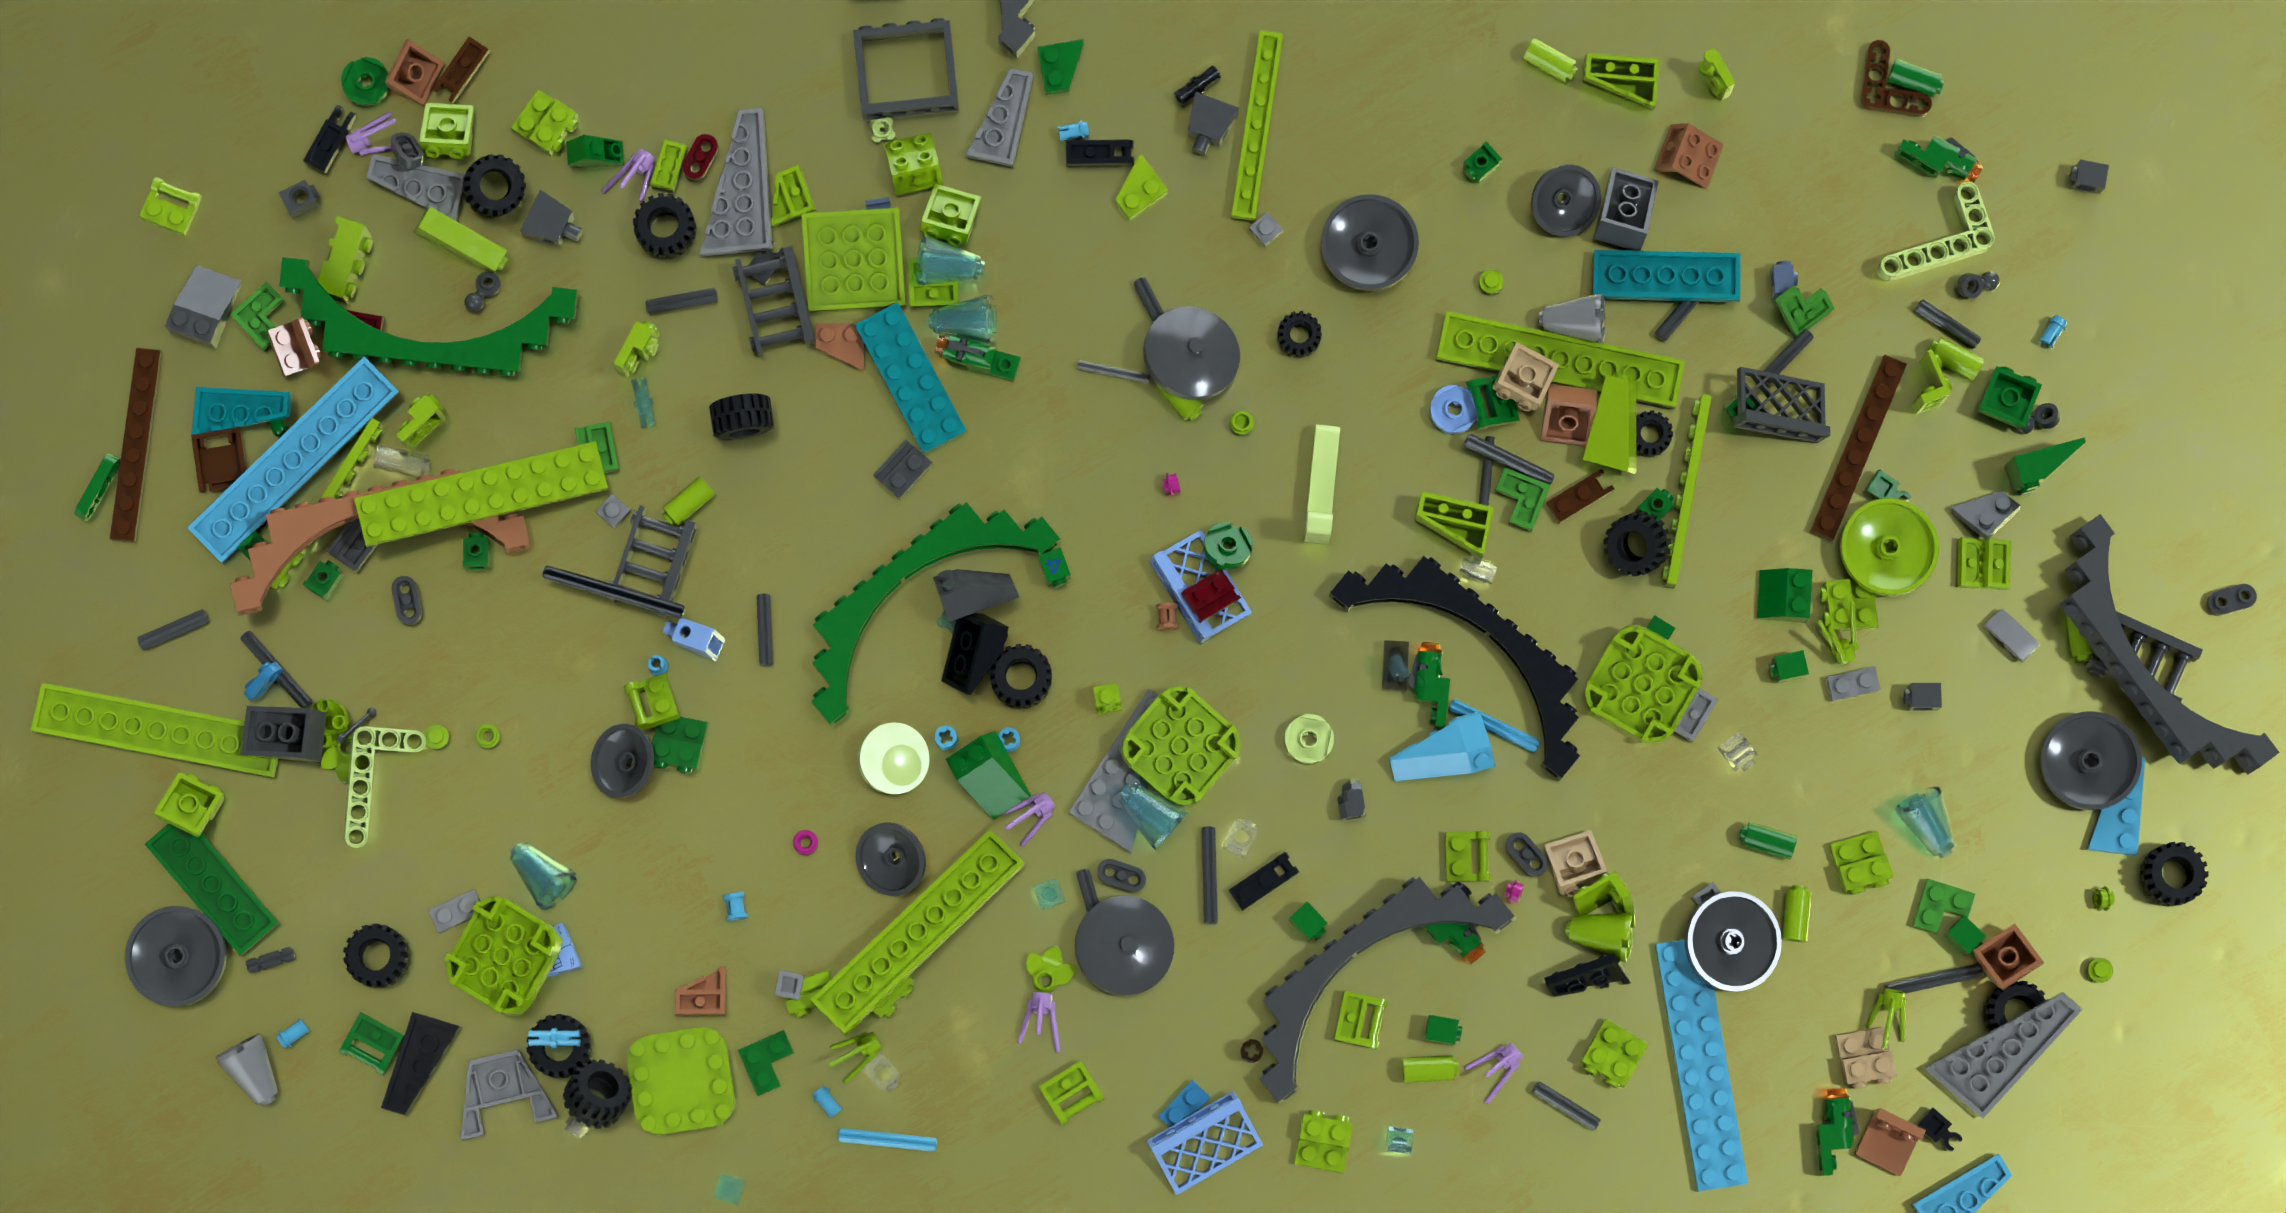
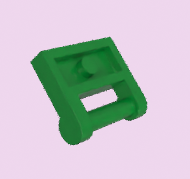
[1466,376,1520,430]
[339,1012,404,1076]

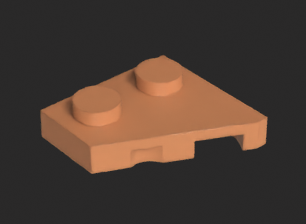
[816,323,865,371]
[675,967,726,1017]

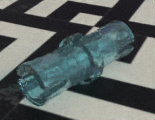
[631,377,656,429]

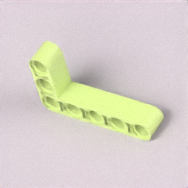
[1877,182,1995,282]
[1304,424,1340,544]
[343,726,426,848]

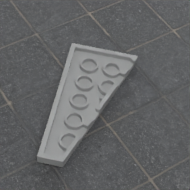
[699,107,773,257]
[1069,689,1158,853]
[1925,992,2082,1118]

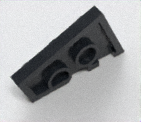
[1544,953,1631,997]

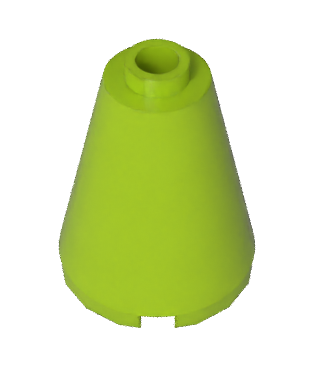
[1565,912,1635,962]

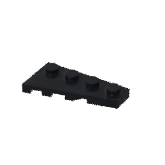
[381,1012,461,1115]

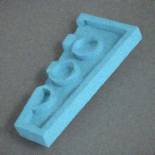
[2086,757,2145,856]
[1912,1154,2012,1213]

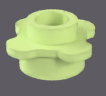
[869,117,895,143]

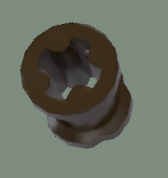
[1240,1039,1263,1063]

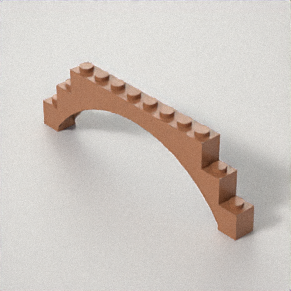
[230,469,530,616]

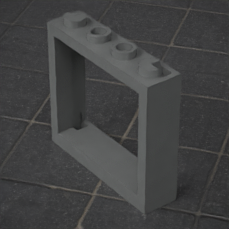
[853,18,959,120]

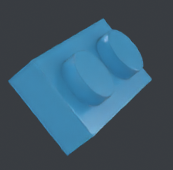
[1158,1080,1211,1127]

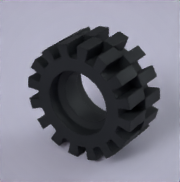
[1277,311,1322,358]
[1636,410,1673,457]

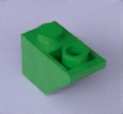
[566,135,624,168]

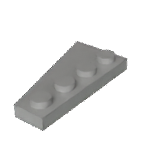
[966,68,1034,167]
[366,154,465,221]

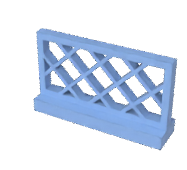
[1149,530,1252,644]
[1147,1091,1263,1195]

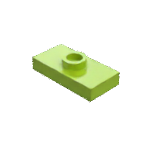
[650,139,688,193]

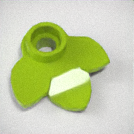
[321,735,368,784]
[1026,946,1076,993]

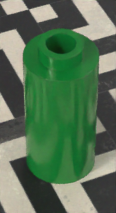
[1887,59,1944,97]
[1739,822,1797,860]

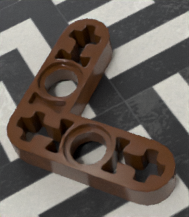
[1861,40,1932,117]

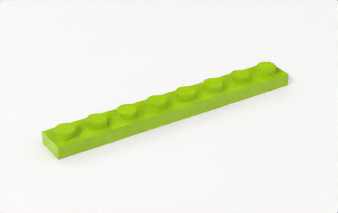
[1231,30,1283,221]
[1661,394,1712,589]
[270,418,382,591]

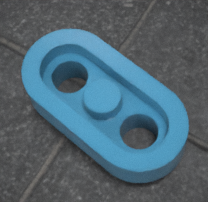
[244,662,283,702]

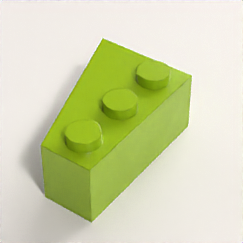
[1583,53,1660,110]
[318,215,373,303]
[1415,491,1494,559]

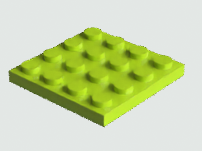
[801,207,906,311]

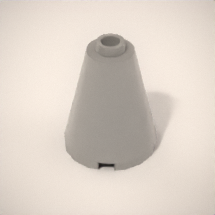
[1539,294,1606,342]
[216,1033,278,1106]

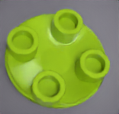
[311,698,348,748]

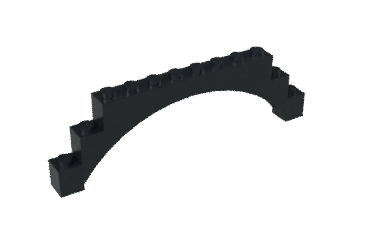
[1329,556,1580,781]

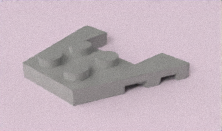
[461,1049,558,1140]

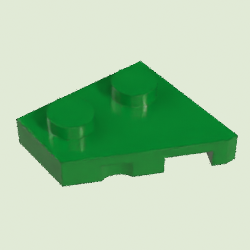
[1037,39,1084,95]

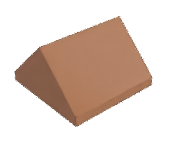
[385,39,444,105]

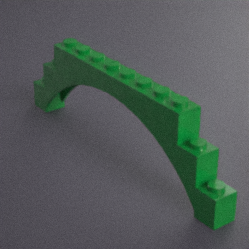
[279,257,578,377]
[812,502,1061,727]

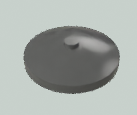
[1321,194,1419,291]
[1143,306,1240,400]
[2040,711,2142,811]
[1684,891,1782,991]
[1075,896,1174,996]
[125,906,227,1007]

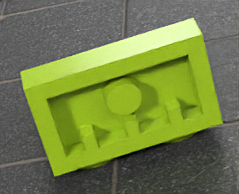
[884,133,943,196]
[1912,349,1952,414]
[1573,871,1635,915]

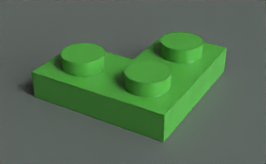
[230,281,284,350]
[1775,285,1835,337]
[1495,467,1550,532]
[1912,879,1975,934]

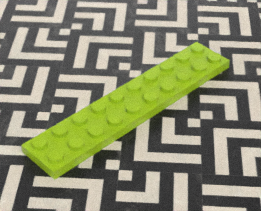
[1436,311,1685,409]
[354,441,608,547]
[30,683,278,778]
[810,830,1025,1036]

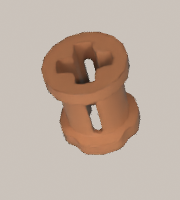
[1156,603,1179,630]

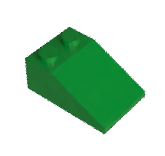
[2005,437,2086,495]
[946,731,1031,820]

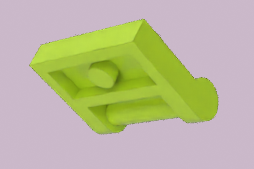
[1698,48,1736,101]
[139,177,202,236]
[624,673,680,731]
[1445,831,1491,882]
[1334,990,1388,1049]
[1039,1060,1105,1126]

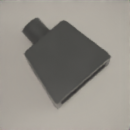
[1188,92,1239,155]
[520,190,583,246]

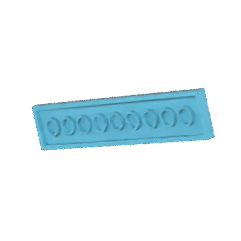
[187,356,399,563]
[1655,940,1748,1192]

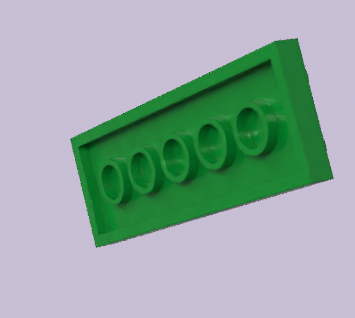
[145,823,280,956]

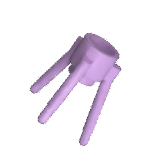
[346,112,396,156]
[602,149,655,201]
[1004,792,1056,847]
[1017,992,1060,1053]
[1465,1043,1523,1104]

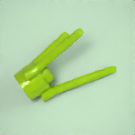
[1817,602,1859,664]
[1866,988,1907,1049]
[828,1032,882,1084]

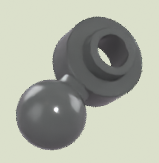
[1957,271,2000,298]
[464,272,500,312]
[2016,403,2061,434]

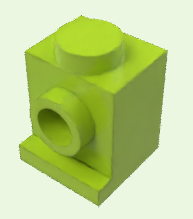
[1093,683,1122,715]

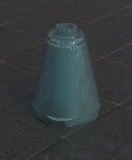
[916,236,985,285]
[928,295,997,344]
[1119,783,1188,850]
[1895,786,1955,858]
[510,842,577,910]

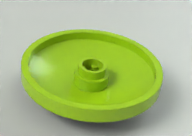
[1840,498,1939,596]

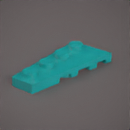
[192,387,292,435]

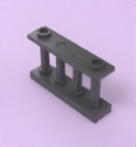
[732,246,816,357]
[609,505,698,619]
[2084,611,2203,702]

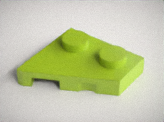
[1116,154,1169,220]
[771,164,816,227]

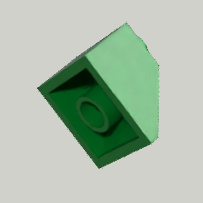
[1757,568,1813,623]

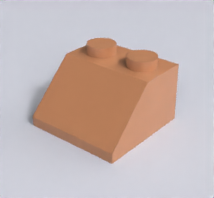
[1541,384,1597,446]
[1973,924,2044,991]

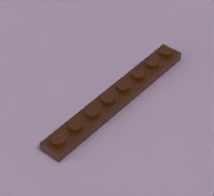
[110,348,162,543]
[1810,354,1907,541]

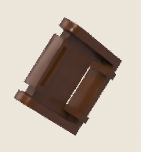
[191,427,247,493]

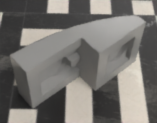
[1985,608,2040,663]

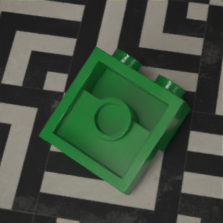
[1978,366,2042,430]
[652,717,708,774]

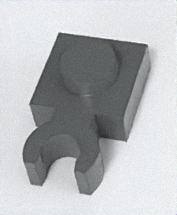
[748,241,784,286]

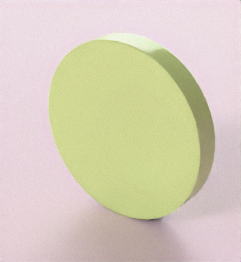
[857,722,929,795]

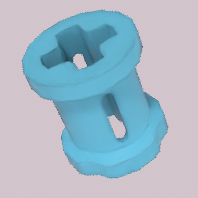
[935,726,958,751]
[998,727,1020,753]
[723,892,748,921]

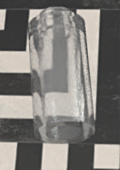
[373,444,431,477]

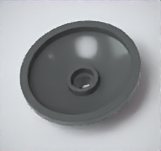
[1531,164,1601,236]
[591,724,654,798]
[856,822,926,896]

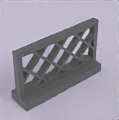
[1733,367,1830,443]

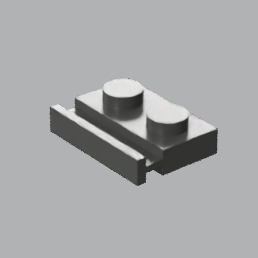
[874,439,933,500]
[327,519,377,573]

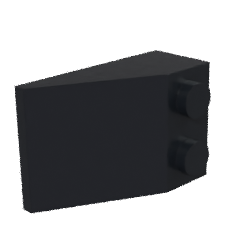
[941,613,1009,695]

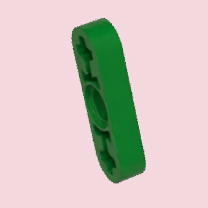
[74,453,121,521]

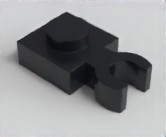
[1916,1107,1963,1152]

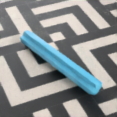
[1449,699,1540,752]
[838,1128,937,1152]

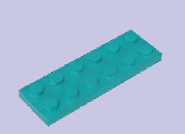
[1593,250,1741,302]
[855,302,967,454]

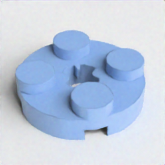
[1430,385,1477,434]

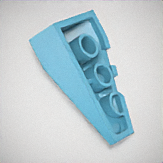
[1389,711,1495,781]

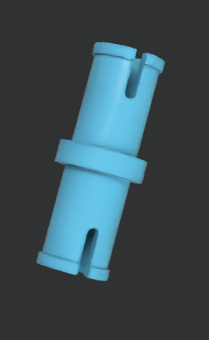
[528,1028,581,1048]

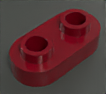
[682,134,718,181]

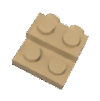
[1492,342,1559,411]
[1544,830,1608,897]
[1835,1027,1897,1089]

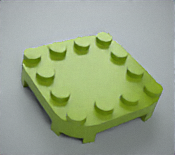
[1585,625,1703,743]
[1120,686,1240,806]
[444,896,563,1015]
[628,1027,736,1135]

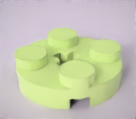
[1285,714,1334,764]

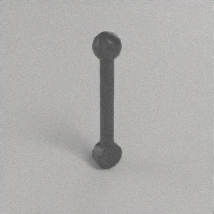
[337,708,377,744]

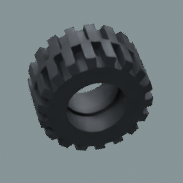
[462,154,526,217]
[633,193,696,259]
[709,393,774,439]
[1603,511,1671,576]
[990,644,1052,709]
[2140,842,2209,906]
[343,924,410,988]
[1983,981,2048,1031]
[526,1014,592,1078]
[563,1059,632,1129]

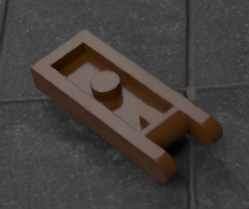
[433,37,490,103]
[1546,469,1615,524]

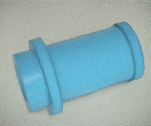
[1058,120,1089,141]
[2039,315,2067,348]
[648,655,668,676]
[276,1018,310,1049]
[812,1085,842,1118]

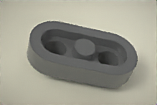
[391,132,424,170]
[392,576,422,625]
[2207,584,2257,616]
[1506,832,1548,877]
[1098,859,1146,893]

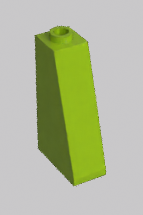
[414,206,508,273]
[1583,372,1636,474]

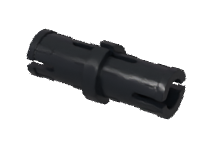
[1174,65,1221,105]

